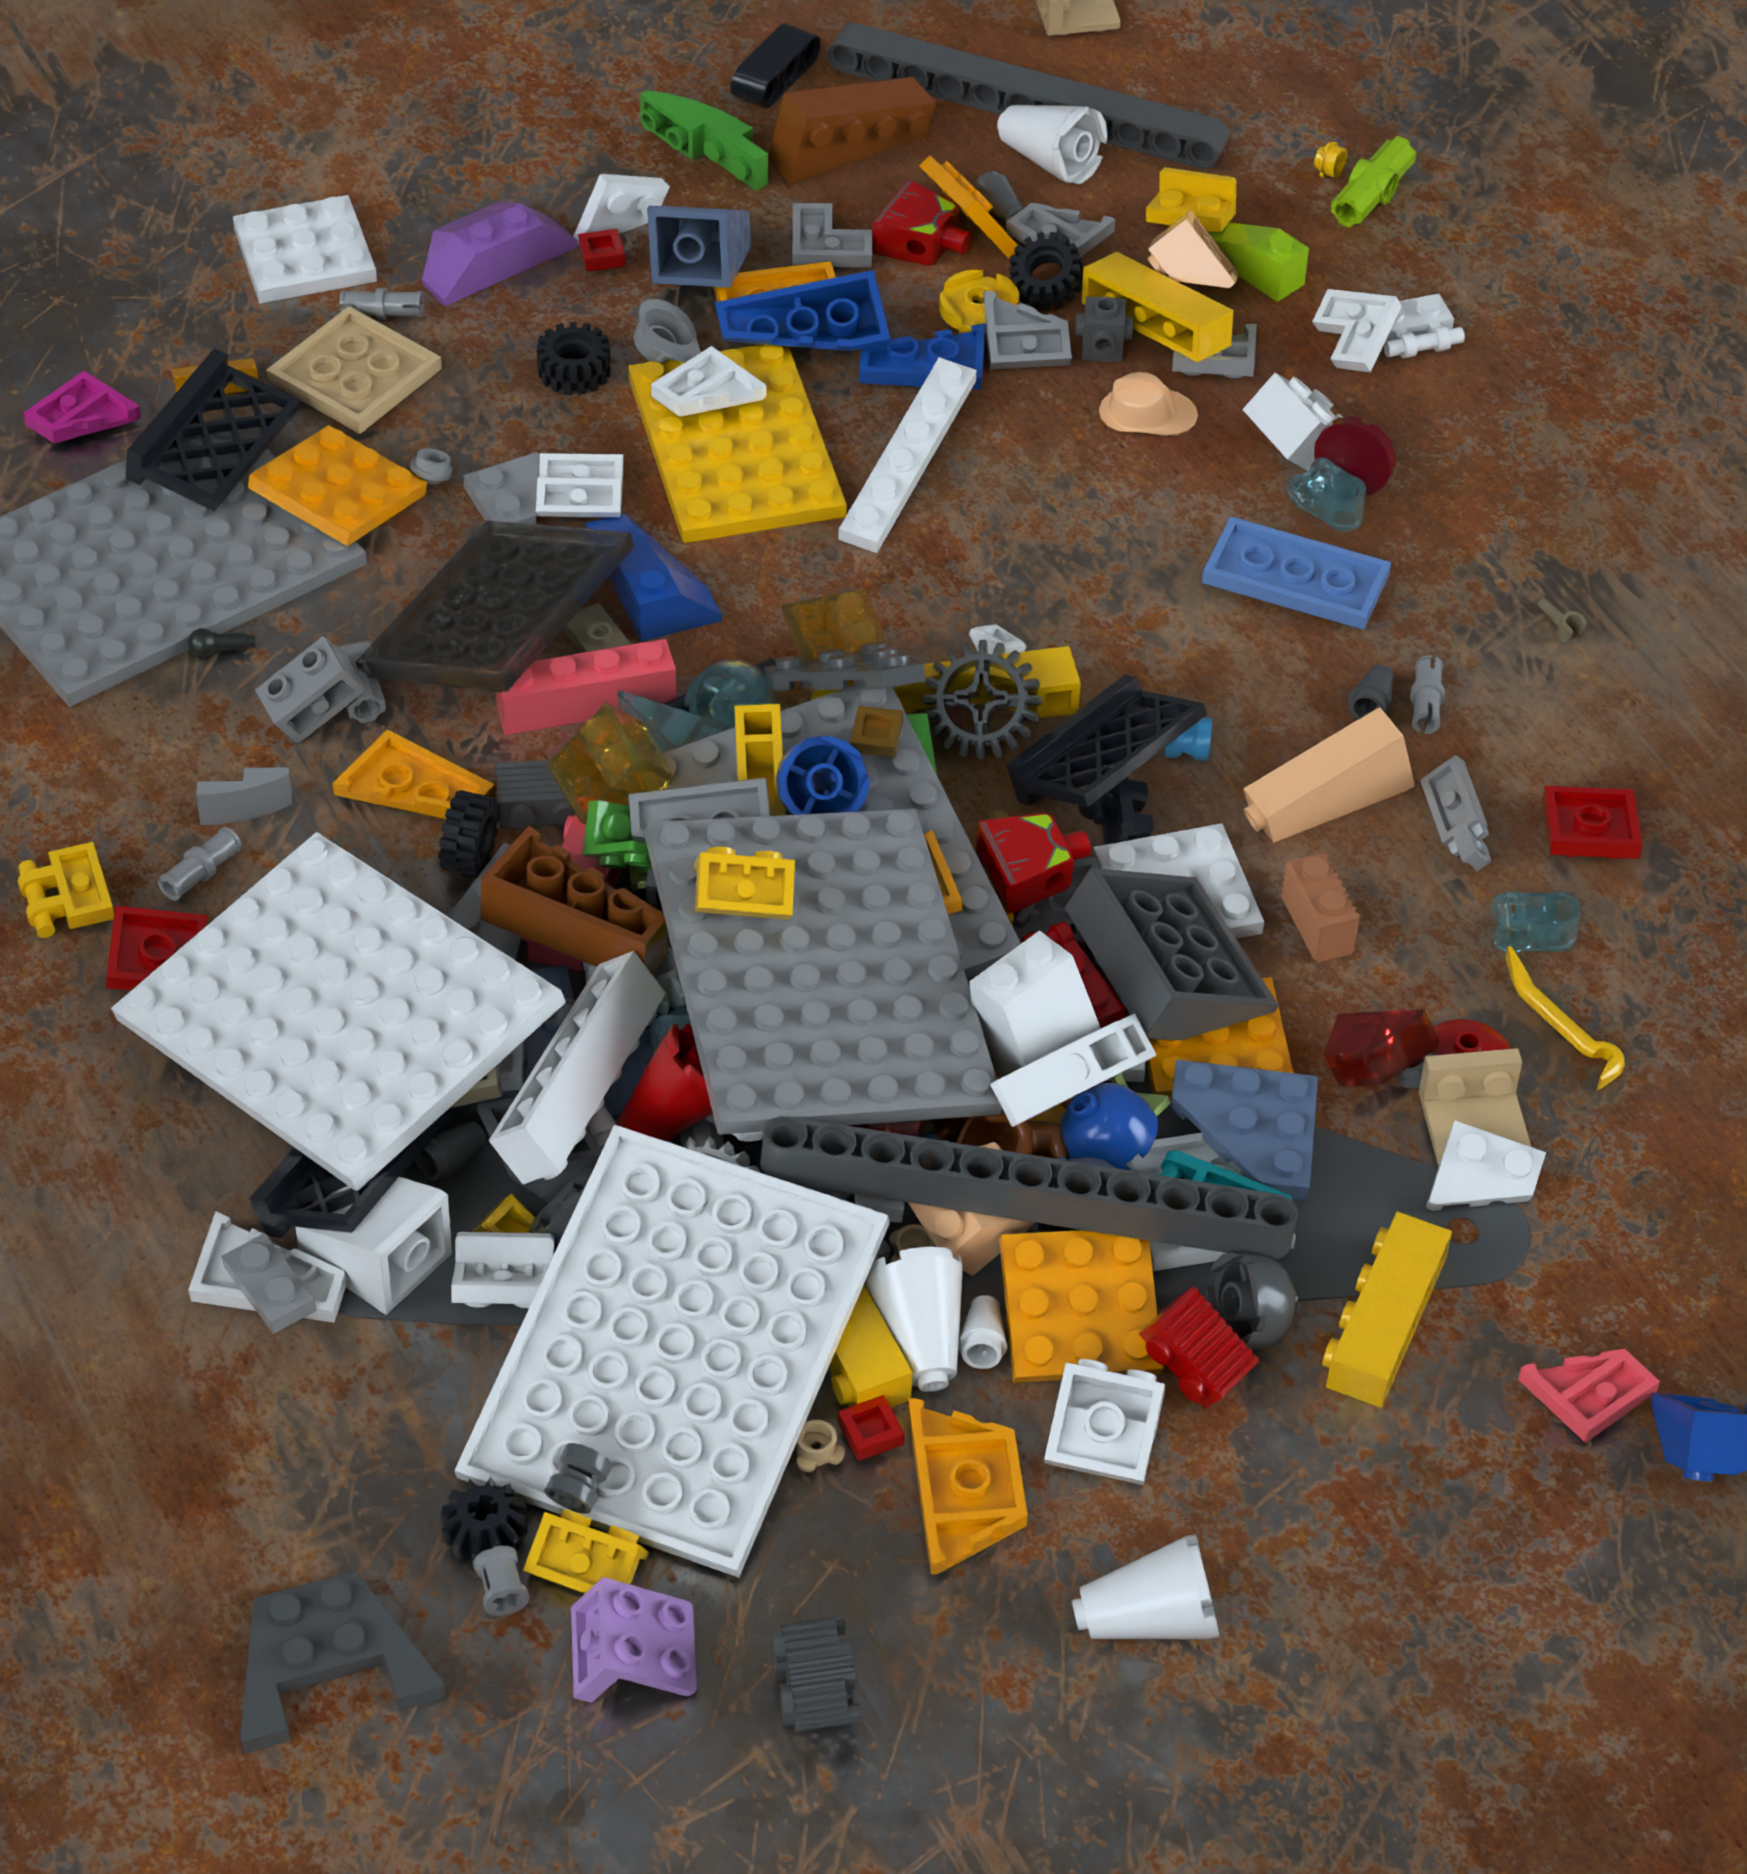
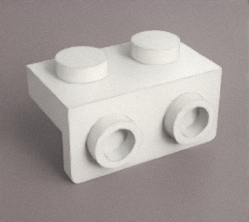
[451,1232,555,1308]

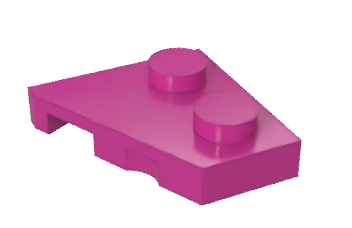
[23,371,141,443]

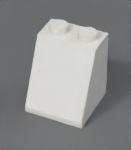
[969,930,1101,1077]
[296,1172,452,1315]

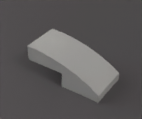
[196,767,293,825]

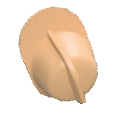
[1099,372,1198,435]

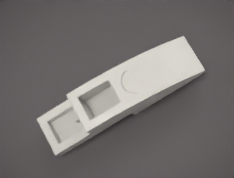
[990,1013,1157,1127]

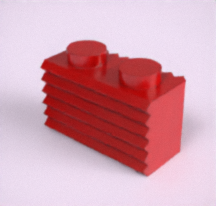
[1139,1286,1259,1409]

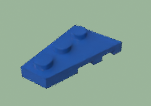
[859,323,985,390]

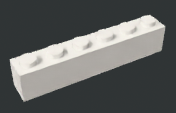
[489,951,666,1184]

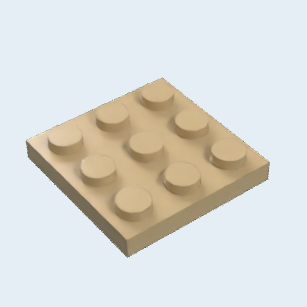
[266,306,442,434]

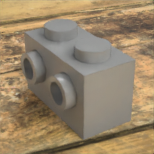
[255,636,366,744]

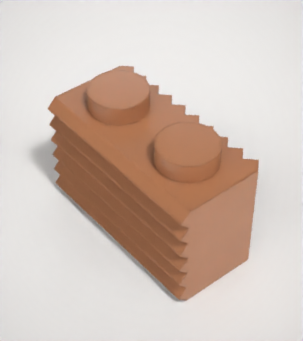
[1281,853,1360,963]

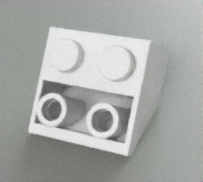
[1243,373,1343,471]

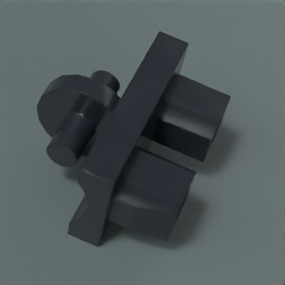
[1078,777,1154,845]

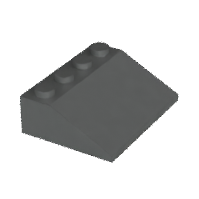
[1065,868,1279,1040]

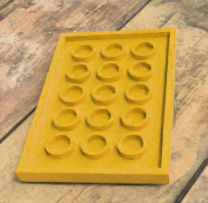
[628,344,847,544]

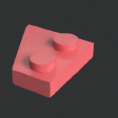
[1518,1349,1660,1443]

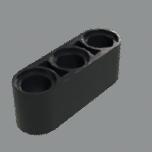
[730,23,821,108]

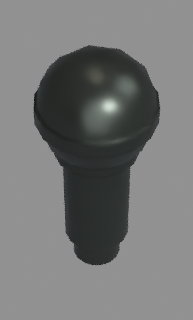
[187,628,255,658]

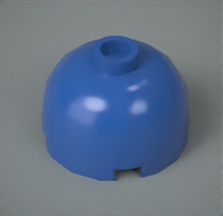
[775,736,870,815]
[1060,1083,1158,1171]

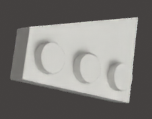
[188,1211,347,1323]

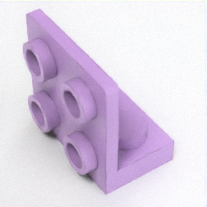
[571,1577,697,1703]

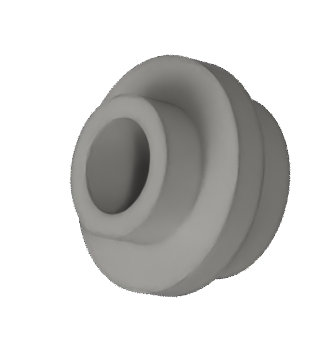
[410,448,452,485]

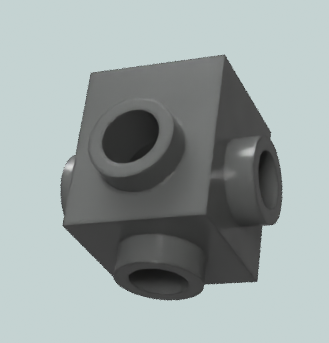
[1075,297,1133,363]

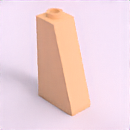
[1243,707,1415,843]

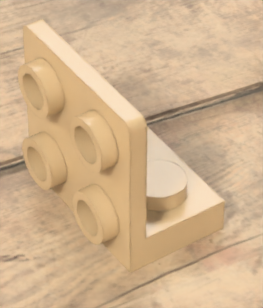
[1036,0,1121,36]
[1418,1048,1531,1164]

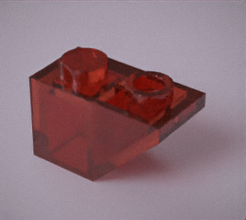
[1323,1009,1440,1087]

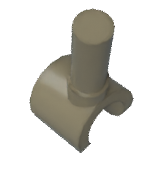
[1538,598,1587,642]

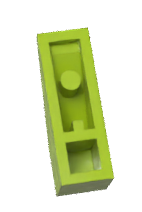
[1207,222,1309,302]

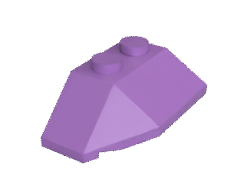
[422,201,578,307]

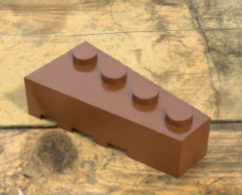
[768,77,937,185]
[481,826,668,975]

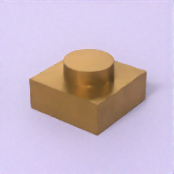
[850,706,904,758]

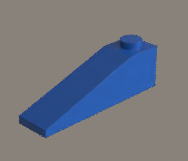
[715,270,891,351]
[585,513,722,642]
[1651,1392,1747,1481]

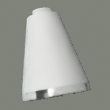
[997,105,1107,184]
[865,1247,963,1392]
[1072,1534,1220,1639]

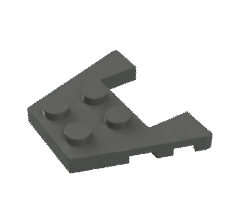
[240,1571,446,1754]

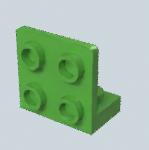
[582,800,653,876]

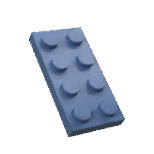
[1202,516,1391,630]

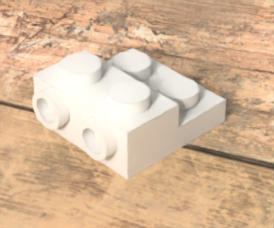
[1044,1359,1165,1485]

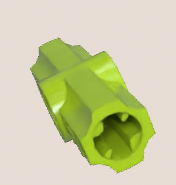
[1331,136,1416,228]

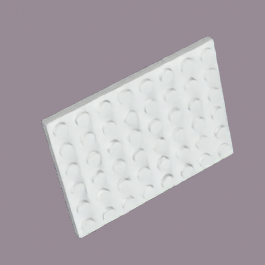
[111,832,566,1191]
[454,1125,890,1578]

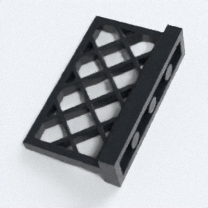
[125,348,300,512]
[1006,675,1207,807]
[249,1108,456,1238]

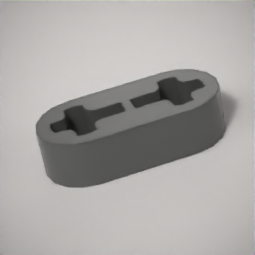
[530,1167,593,1251]

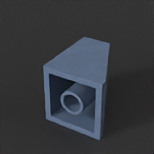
[647,206,751,287]

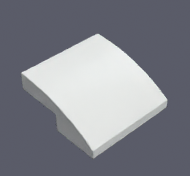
[536,453,624,518]

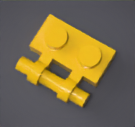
[17,842,114,938]

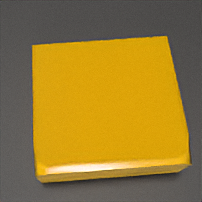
[471,1193,535,1233]

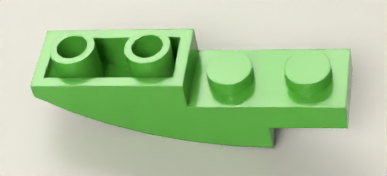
[640,90,768,191]

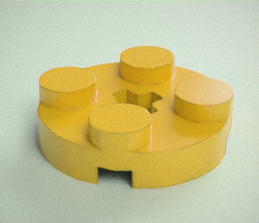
[939,269,1019,334]

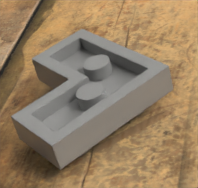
[792,203,872,268]

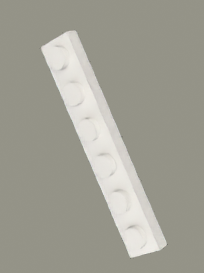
[838,357,977,553]

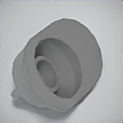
[633,299,701,364]

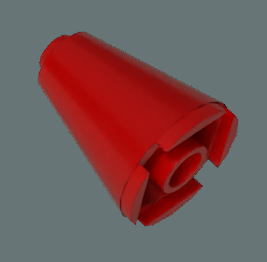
[616,1023,713,1142]

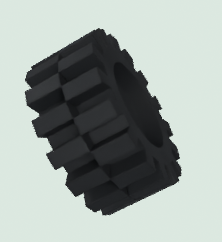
[1009,232,1083,311]
[537,322,611,395]
[438,790,500,877]

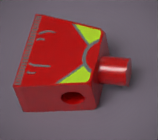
[872,179,972,266]
[975,813,1091,914]

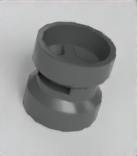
[544,1443,612,1514]

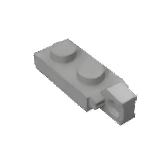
[1420,755,1491,871]

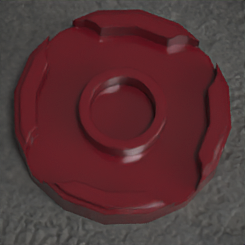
[1314,416,1396,497]

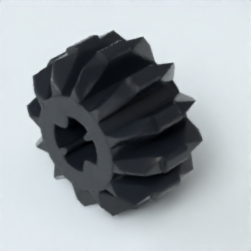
[440,1477,528,1561]

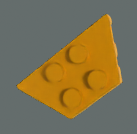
[908,1398,1028,1575]

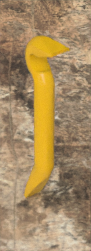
[1506,946,1625,1090]

